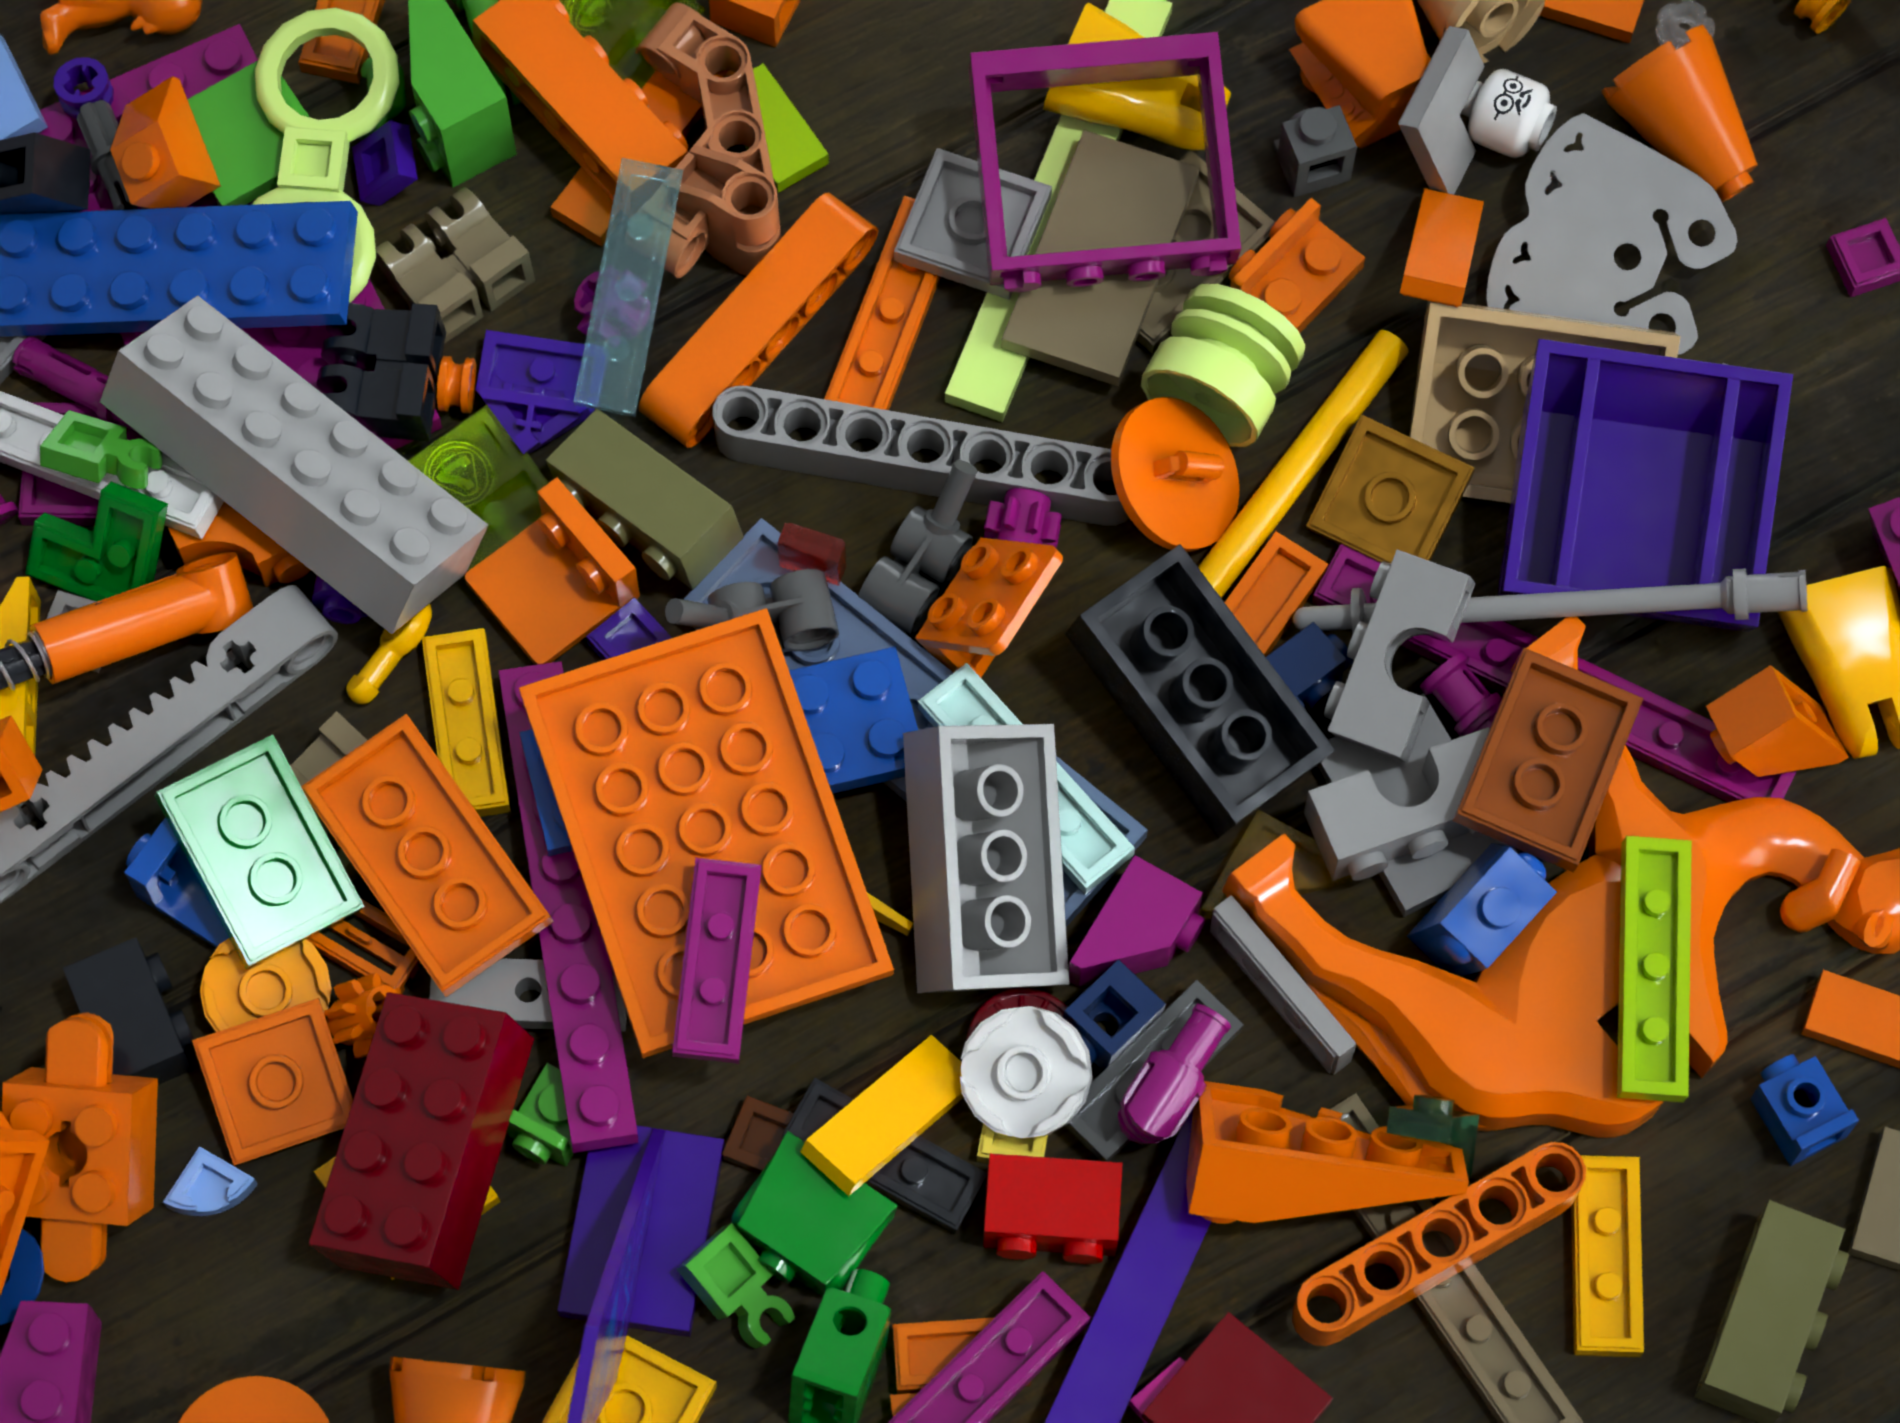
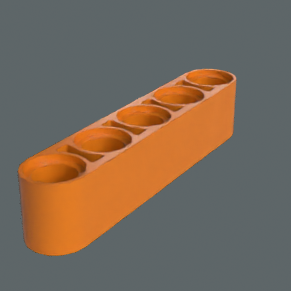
[638,193,879,448]
[1292,1142,1586,1346]

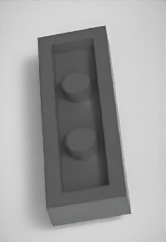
[1064,980,1244,1162]

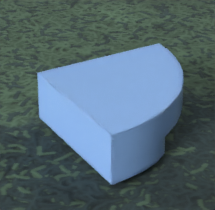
[163,1146,258,1216]

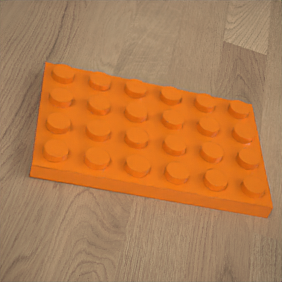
[519,608,894,1058]

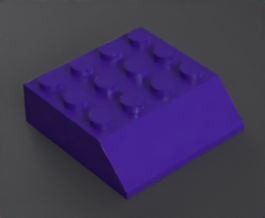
[1497,339,1793,632]

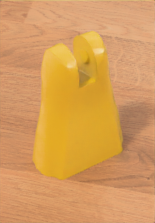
[1043,2,1231,151]
[1777,566,1900,759]

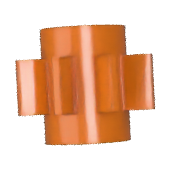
[324,973,401,1059]

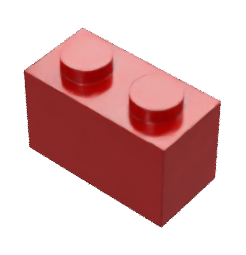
[983,1153,1123,1264]

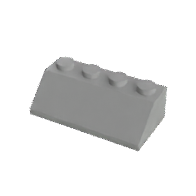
[903,724,1069,993]

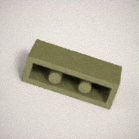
[546,408,744,590]
[1694,1200,1849,1423]

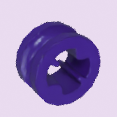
[54,57,114,119]

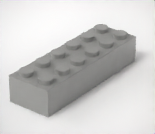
[100,295,488,634]

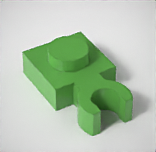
[40,410,162,489]
[676,1223,795,1349]

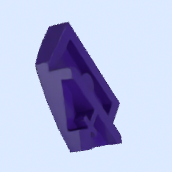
[476,330,610,456]

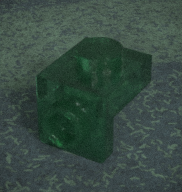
[1386,1094,1479,1179]

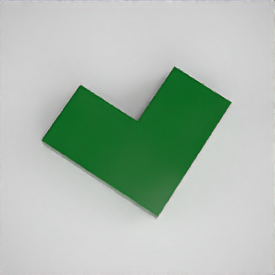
[25,481,168,601]

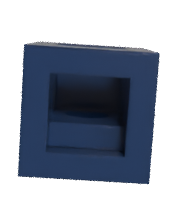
[1266,622,1354,711]
[1062,959,1166,1071]

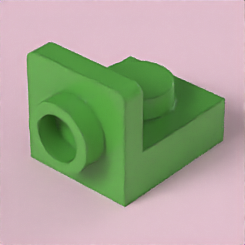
[507,1063,574,1167]

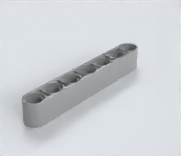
[713,386,1129,526]

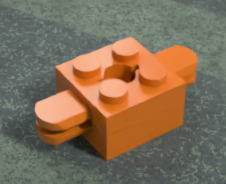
[2,1012,158,1282]

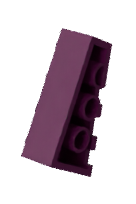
[0,1301,102,1423]

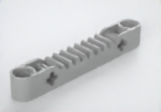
[0,585,338,903]

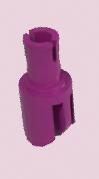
[1117,1004,1231,1144]

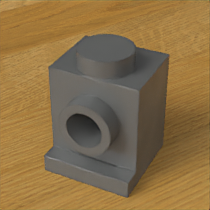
[1273,105,1357,198]

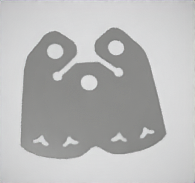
[1486,113,1738,355]

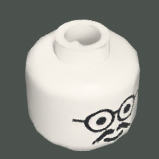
[1461,69,1557,158]

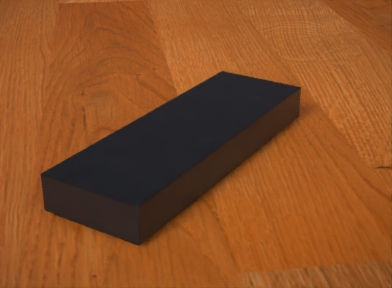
[781,1078,988,1235]

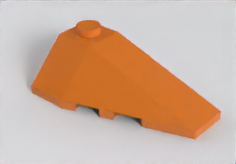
[1186,1081,1469,1224]

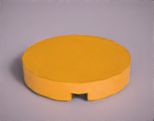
[200,938,332,1032]

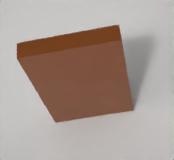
[1452,648,1643,872]

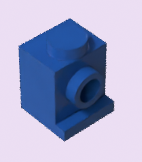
[1750,1054,1859,1167]

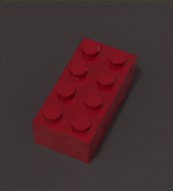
[308,992,534,1290]

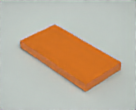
[301,713,554,997]

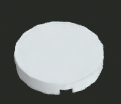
[960,1006,1093,1138]

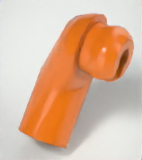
[1780,849,1861,933]

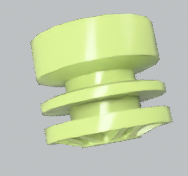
[1141,284,1306,447]

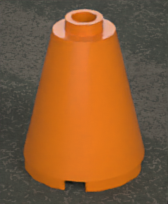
[1601,25,1758,202]
[389,1356,526,1423]

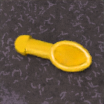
[346,603,432,705]

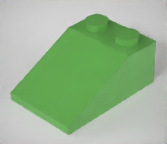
[408,0,517,187]

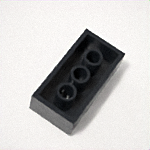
[1065,544,1335,839]

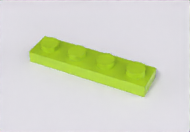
[1617,836,1692,1103]

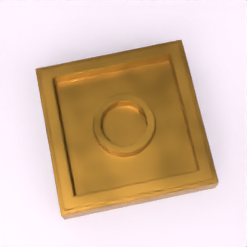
[1306,414,1475,564]

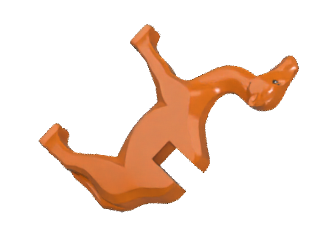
[1222,617,1900,1138]

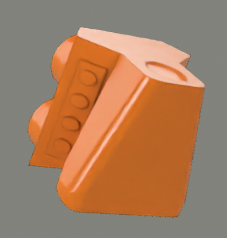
[1289,0,1431,148]

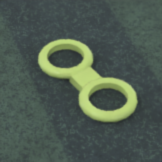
[252,7,399,303]

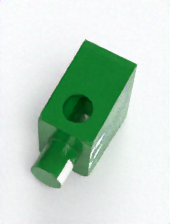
[788,1269,891,1423]

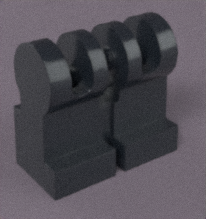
[316,303,446,442]

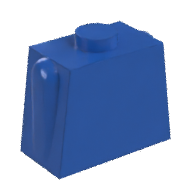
[1407,843,1557,977]

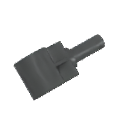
[858,460,978,636]
[665,569,839,652]

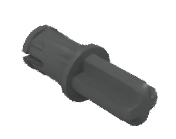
[77,100,148,210]

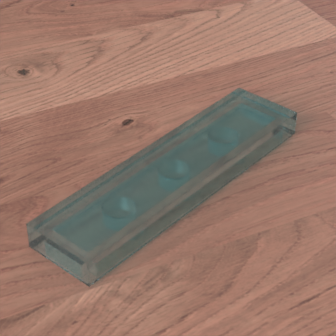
[574,158,683,417]

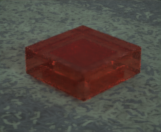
[777,522,846,586]

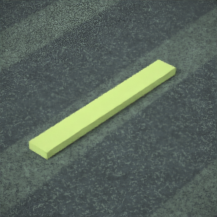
[945,0,1172,422]

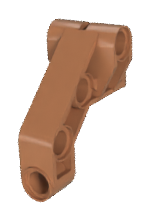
[625,2,781,278]

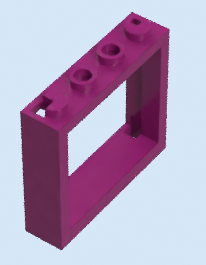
[968,32,1241,292]

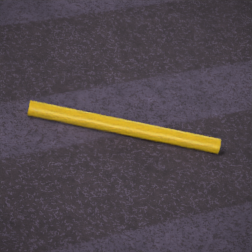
[1198,330,1409,598]

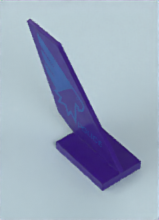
[557,1125,725,1423]

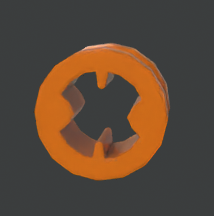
[437,356,477,414]

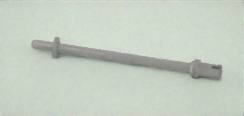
[1293,568,1808,633]

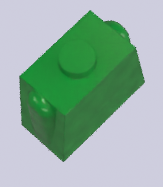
[731,1130,898,1297]

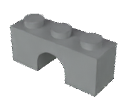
[1324,550,1476,763]
[1304,727,1489,881]

